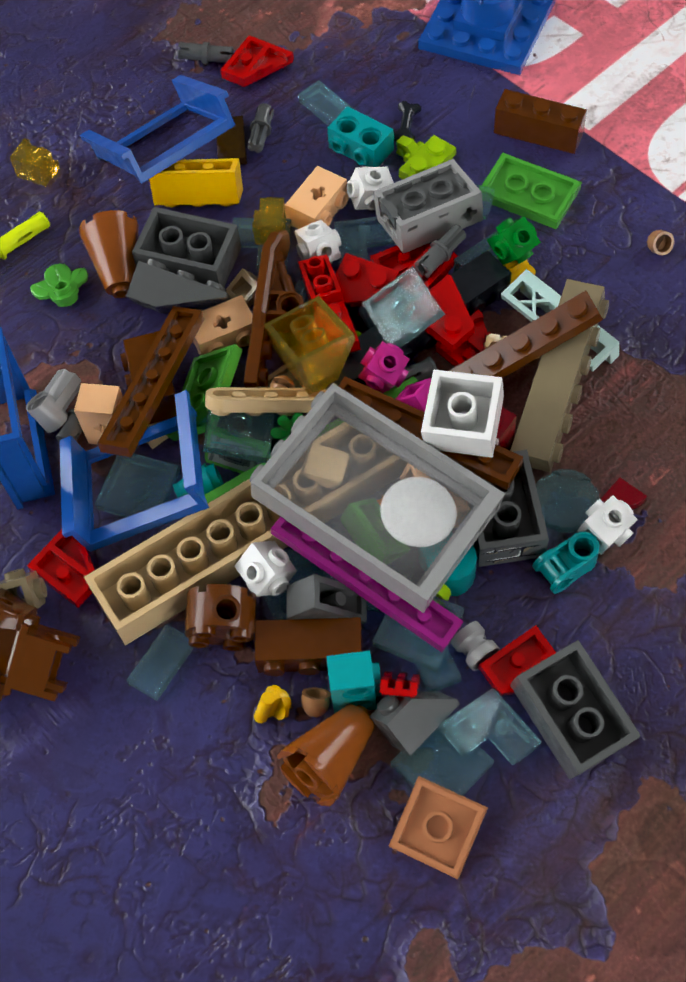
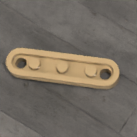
[205,387,327,416]

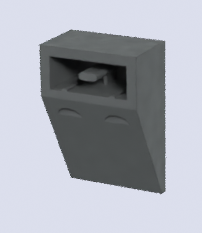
[126,259,231,314]

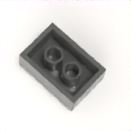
[132,207,242,286]
[467,450,549,567]
[510,640,641,780]

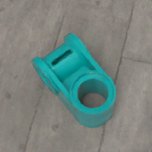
[532,532,600,594]

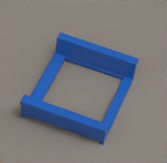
[80,75,236,184]
[0,327,55,510]
[60,390,209,552]

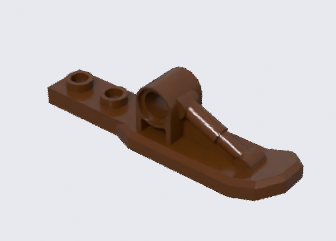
[244,230,307,388]

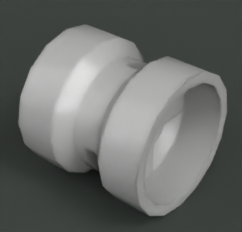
[451,621,500,671]

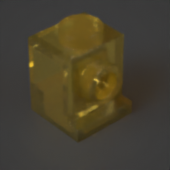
[10,138,59,187]
[252,197,287,245]

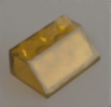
[264,296,356,395]

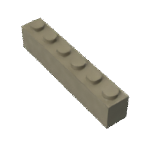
[510,279,609,473]

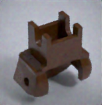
[0,588,81,702]

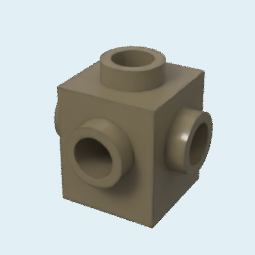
[0,568,47,614]

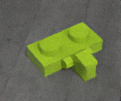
[396,135,456,179]

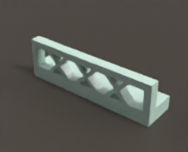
[501,269,619,372]

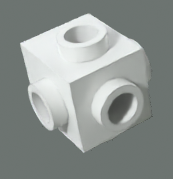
[347,166,394,210]
[294,220,342,264]
[577,495,638,555]
[234,541,297,597]

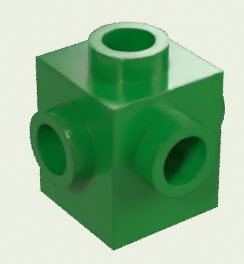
[486,216,541,265]

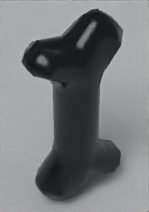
[394,101,422,142]

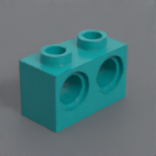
[327,106,394,167]
[326,651,383,714]

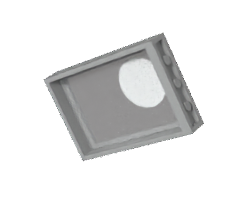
[250,383,505,613]

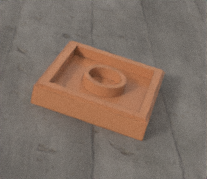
[389,776,488,879]

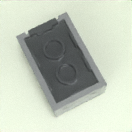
[373,159,483,254]

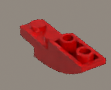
[298,254,361,358]

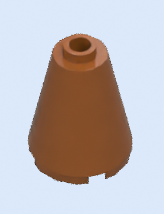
[79,210,139,298]
[277,704,374,806]

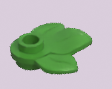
[30,264,88,307]

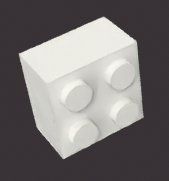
[421,370,504,458]

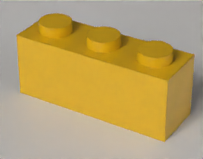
[149,158,243,207]

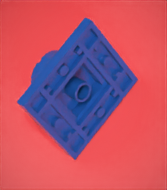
[418,0,555,75]

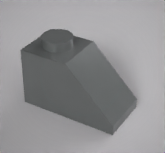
[287,574,367,624]
[369,691,460,756]

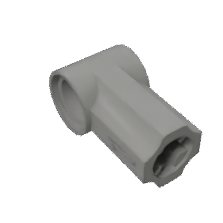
[26,369,82,433]

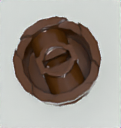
[185,584,256,651]

